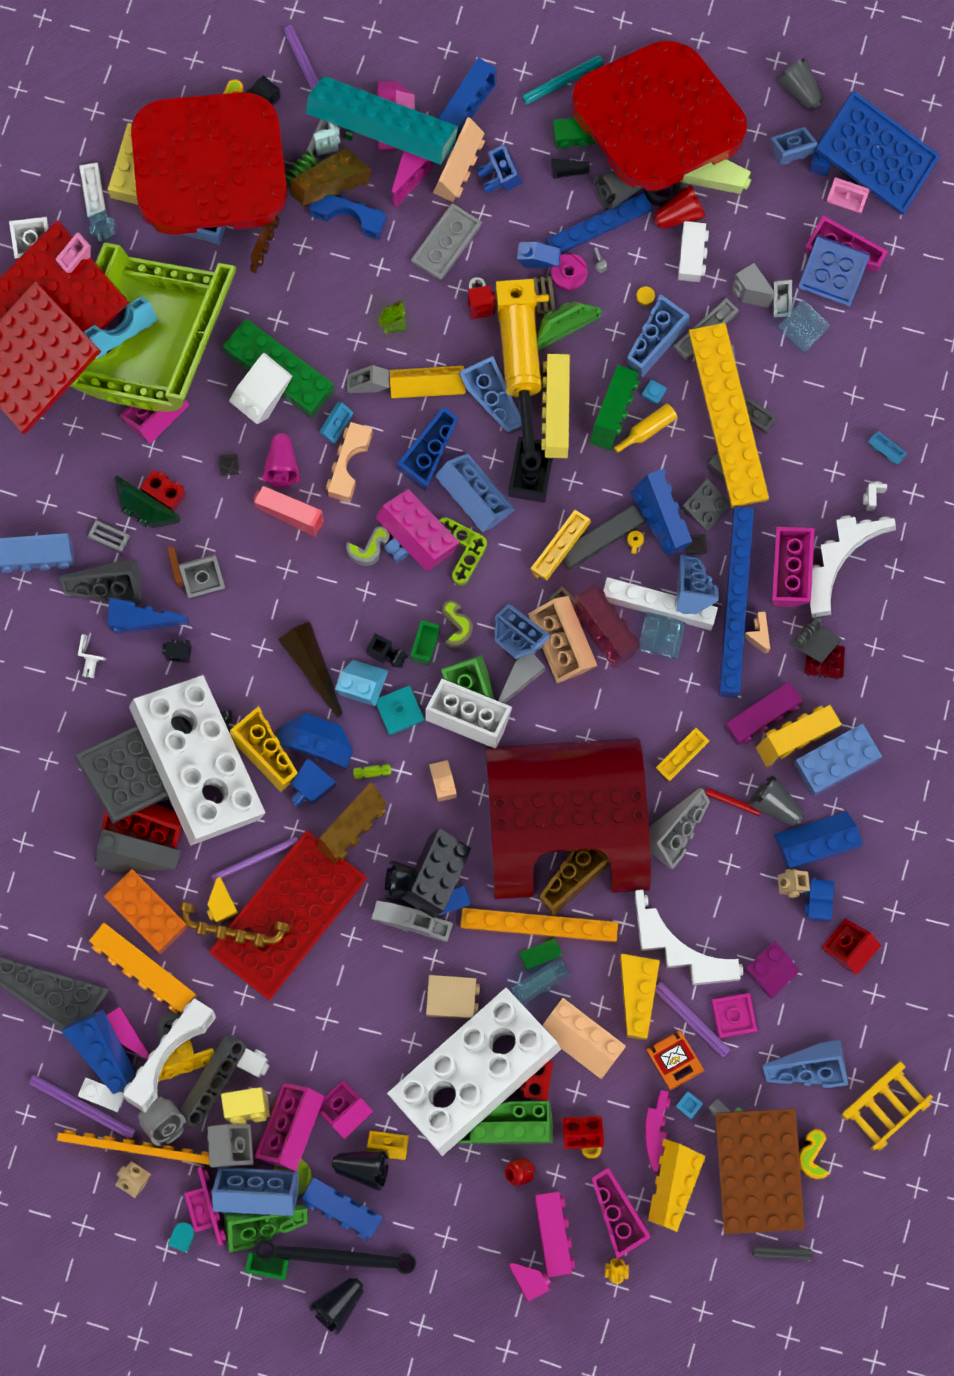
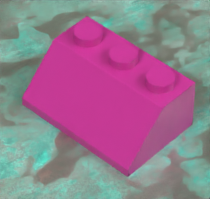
[119,399,189,444]
[508,1263,551,1302]

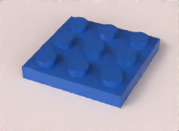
[798,235,870,306]

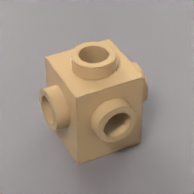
[778,869,810,898]
[116,1161,151,1198]

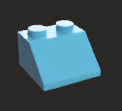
[335,660,389,706]

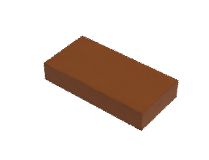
[167,546,185,588]

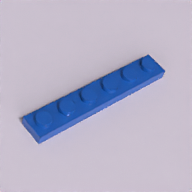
[546,193,653,254]

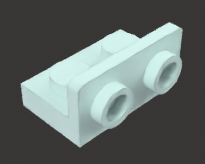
[313,122,341,156]

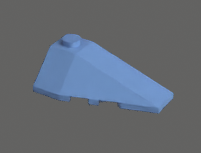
[763,1040,849,1088]

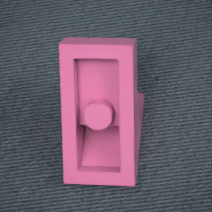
[55,233,91,273]

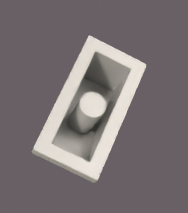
[78,1078,124,1112]

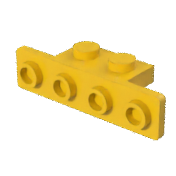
[158,1039,214,1082]

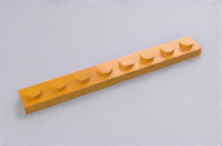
[461,908,618,943]
[57,1130,210,1165]

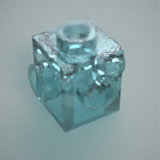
[88,210,116,241]

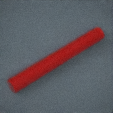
[705,788,760,816]

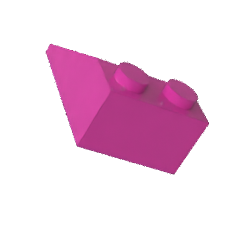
[392,151,432,208]

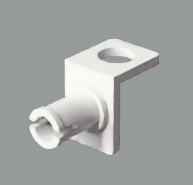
[78,634,106,678]

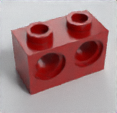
[468,285,496,320]
[140,470,186,511]
[520,1061,553,1101]
[562,1116,604,1149]

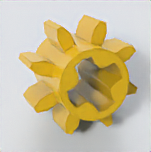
[605,1258,629,1284]

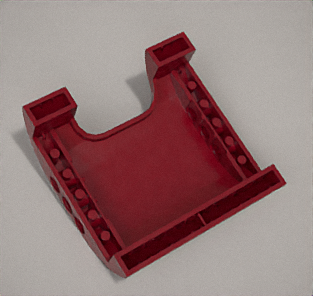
[485,738,651,900]

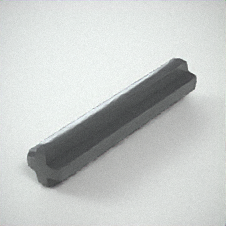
[753,1246,813,1260]

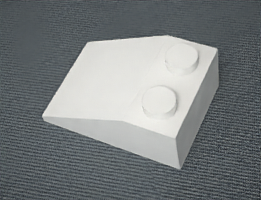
[229,353,293,424]

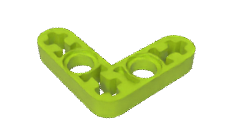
[439,517,487,586]

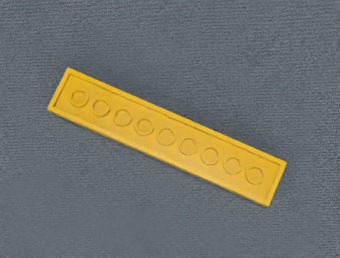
[688,323,769,508]

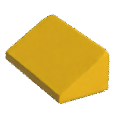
[367,1131,409,1160]

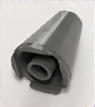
[775,57,823,110]
[594,172,643,210]
[749,775,804,826]

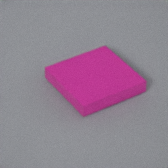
[711,993,758,1039]

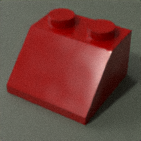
[821,918,881,975]

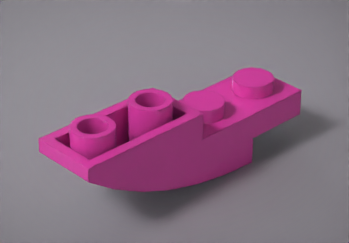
[644,1090,671,1173]

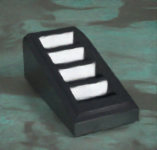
[551,159,590,179]

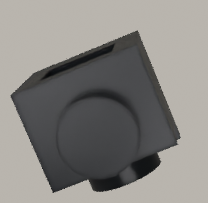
[162,640,192,663]

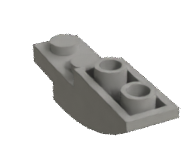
[371,901,453,943]

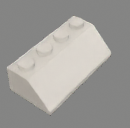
[426,679,512,749]

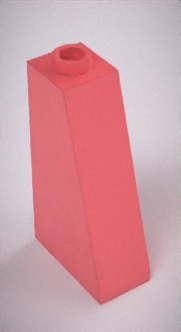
[253,486,324,537]

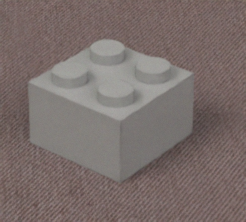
[207,1124,253,1167]

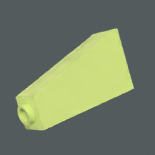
[680,160,751,194]

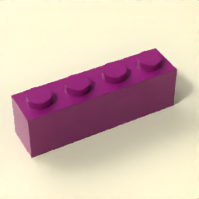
[724,682,802,746]

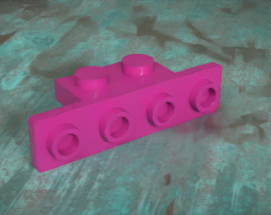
[184,1167,226,1246]

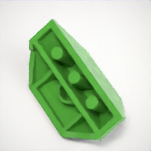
[537,301,602,351]

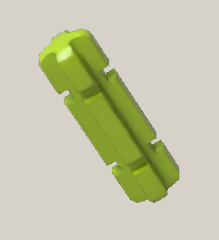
[353,764,391,779]

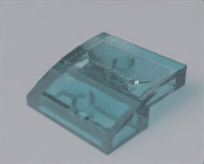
[778,299,830,353]
[638,612,686,659]

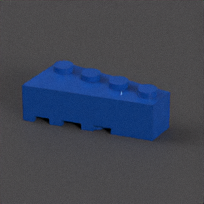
[61,1009,136,1094]
[302,1178,384,1240]

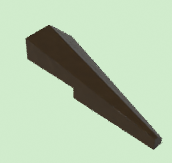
[278,621,342,718]

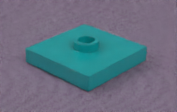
[376,685,425,736]

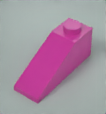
[106,1007,150,1060]

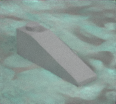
[649,788,710,870]

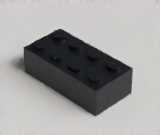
[401,828,471,918]

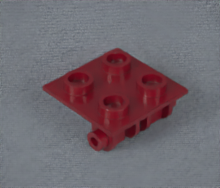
[804,646,845,680]

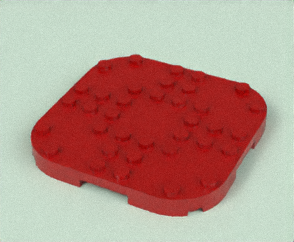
[571,41,747,191]
[131,92,287,235]

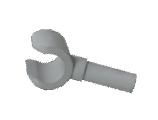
[593,247,607,273]

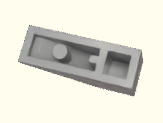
[498,654,545,704]

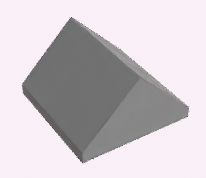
[179,554,225,598]

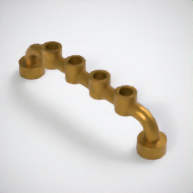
[179,902,291,948]

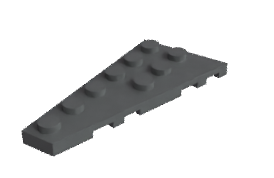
[0,958,111,1030]

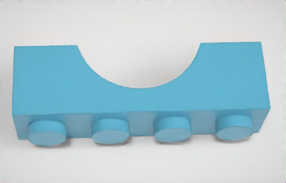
[84,296,158,358]

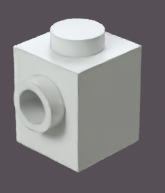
[237,1048,270,1078]

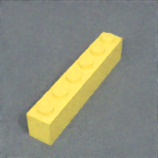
[541,354,570,458]

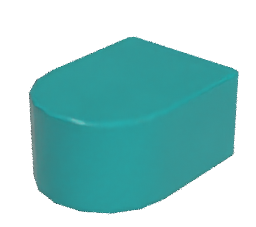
[168,1222,195,1253]

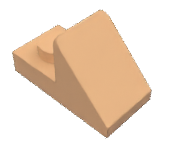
[744,612,770,653]

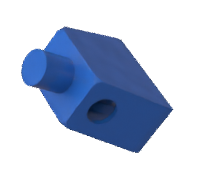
[290,758,336,807]

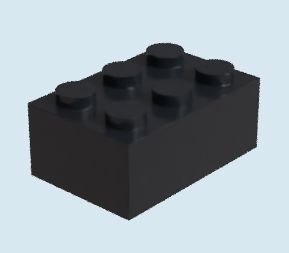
[508,436,553,503]

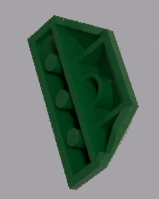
[114,475,181,528]

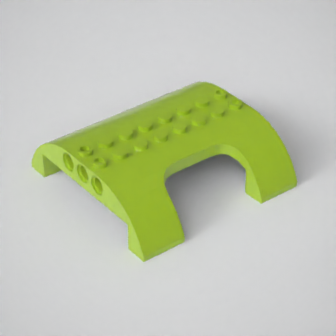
[71,242,236,412]

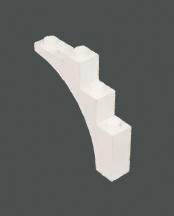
[810,515,896,618]

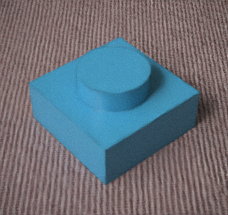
[641,379,667,406]
[675,1091,703,1120]

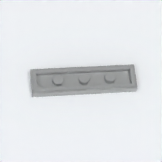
[673,298,739,360]

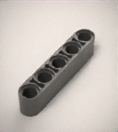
[563,505,646,570]
[180,1035,246,1127]

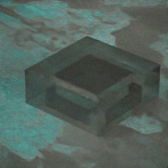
[219,454,240,476]
[687,534,707,555]

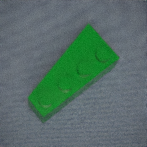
[590,365,640,451]

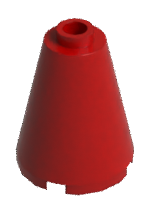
[653,184,706,229]

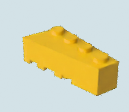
[230,706,298,792]
[620,954,660,1041]
[648,1139,706,1232]

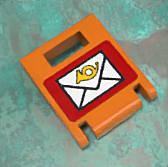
[646,1030,704,1091]

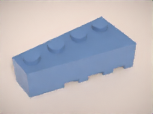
[627,294,689,378]

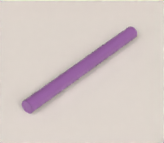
[211,837,298,882]

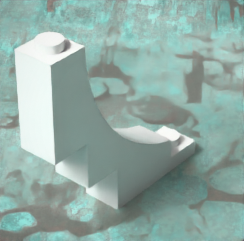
[634,890,743,985]

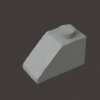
[347,365,389,393]

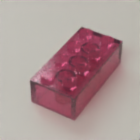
[572,583,640,669]

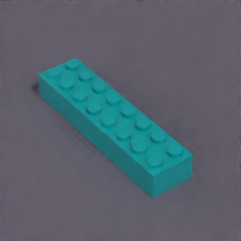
[306,76,458,165]

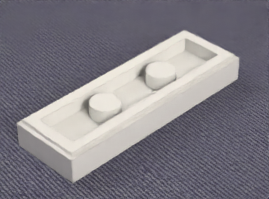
[79,163,107,219]

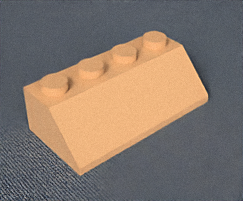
[433,118,485,202]
[528,596,597,683]
[542,998,626,1079]

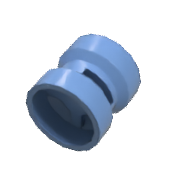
[384,538,409,563]

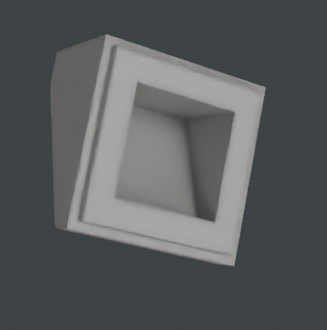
[707,1099,731,1118]

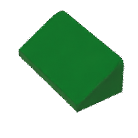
[519,938,563,971]

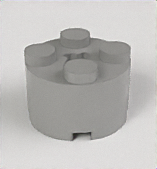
[138,1097,186,1146]

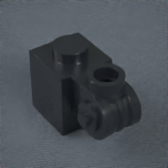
[366,634,408,668]

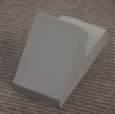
[771,279,792,318]

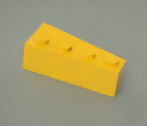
[755,705,842,767]

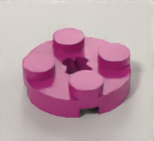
[550,254,587,292]

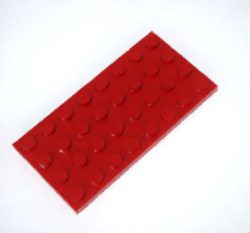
[209,830,368,1001]

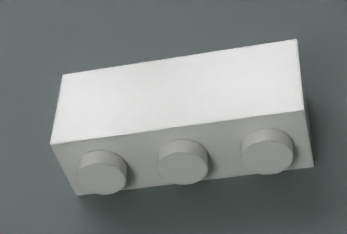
[678,221,709,282]

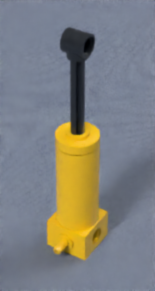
[496,279,549,478]

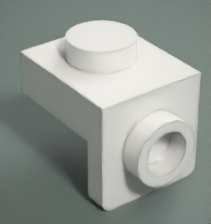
[863,481,887,511]

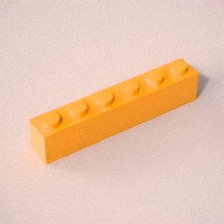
[89,923,197,1015]

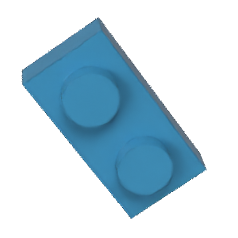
[319,402,354,444]
[868,431,908,465]

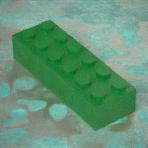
[222,319,335,419]

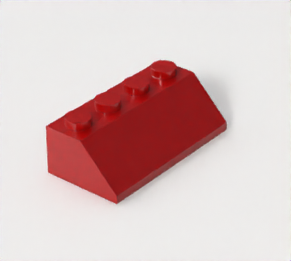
[101,803,184,849]

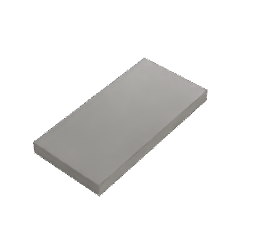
[411,203,482,282]

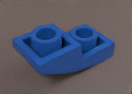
[438,885,472,916]

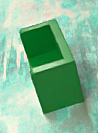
[410,620,440,666]
[245,1252,290,1280]

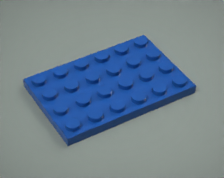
[814,90,941,215]

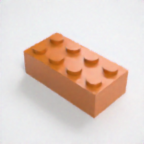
[104,869,188,955]

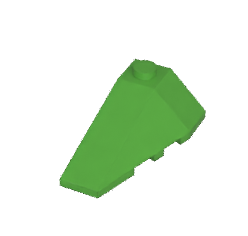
[441,654,495,700]
[223,1205,307,1253]

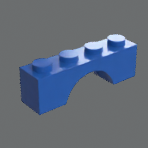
[310,195,387,240]

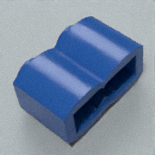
[804,879,834,922]

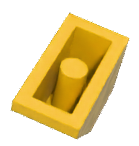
[207,877,238,924]

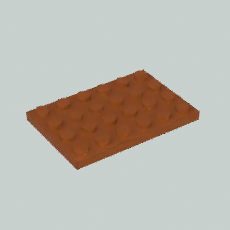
[715,1108,805,1234]

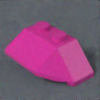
[378,81,415,151]

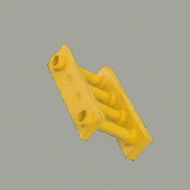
[840,1061,933,1151]

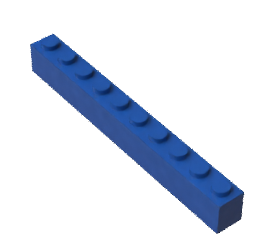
[718,507,754,698]

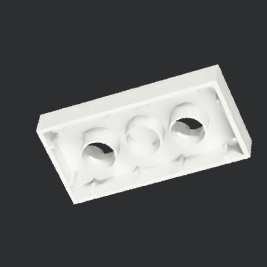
[129,675,265,846]
[387,988,561,1156]

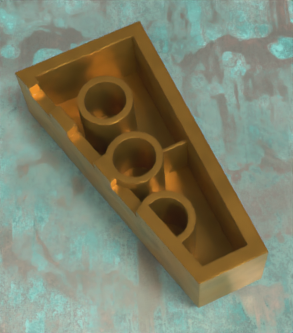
[290,148,371,206]
[540,850,610,916]

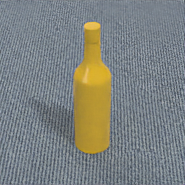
[613,403,678,453]

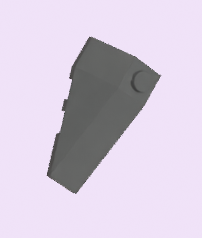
[59,559,142,604]
[97,829,181,872]

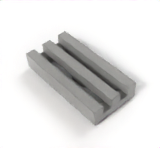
[87,520,130,553]

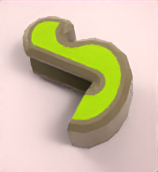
[442,600,473,649]

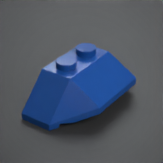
[277,713,353,769]

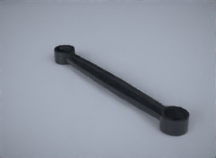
[255,1240,416,1274]

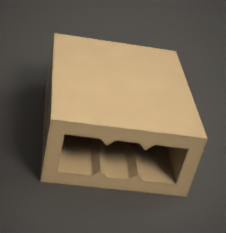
[426,975,480,1019]

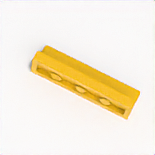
[389,366,466,398]
[531,510,591,581]

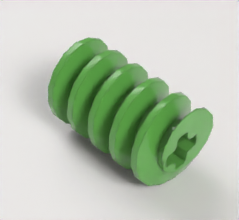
[285,151,319,189]

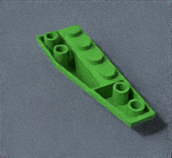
[456,1101,553,1144]

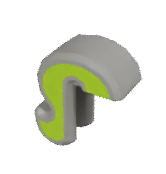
[346,526,390,566]

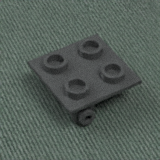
[683,478,731,532]
[789,617,842,663]

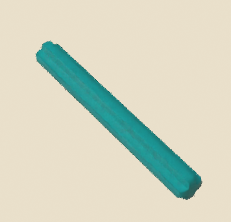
[522,55,603,104]

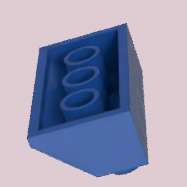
[774,811,863,870]

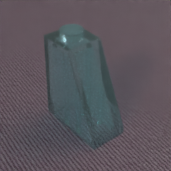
[512,960,571,1005]

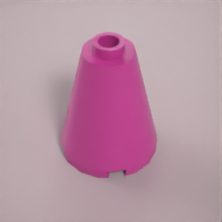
[262,433,300,488]

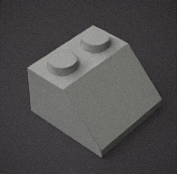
[732,263,775,308]

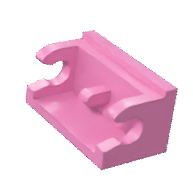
[826,177,870,214]

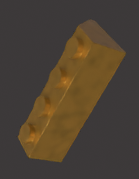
[317,782,387,864]

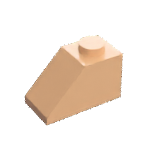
[429,760,457,802]

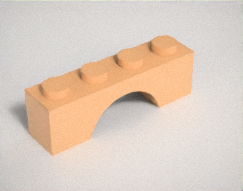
[326,422,373,503]

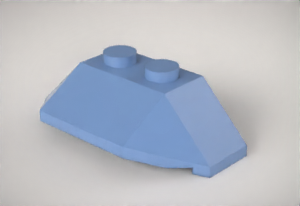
[494,604,550,659]

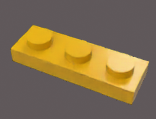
[655,728,709,782]

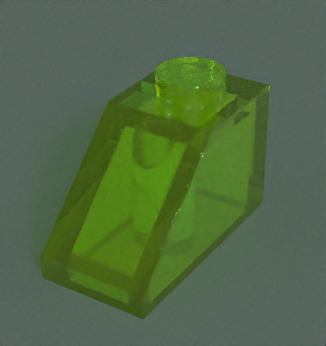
[379,301,406,334]

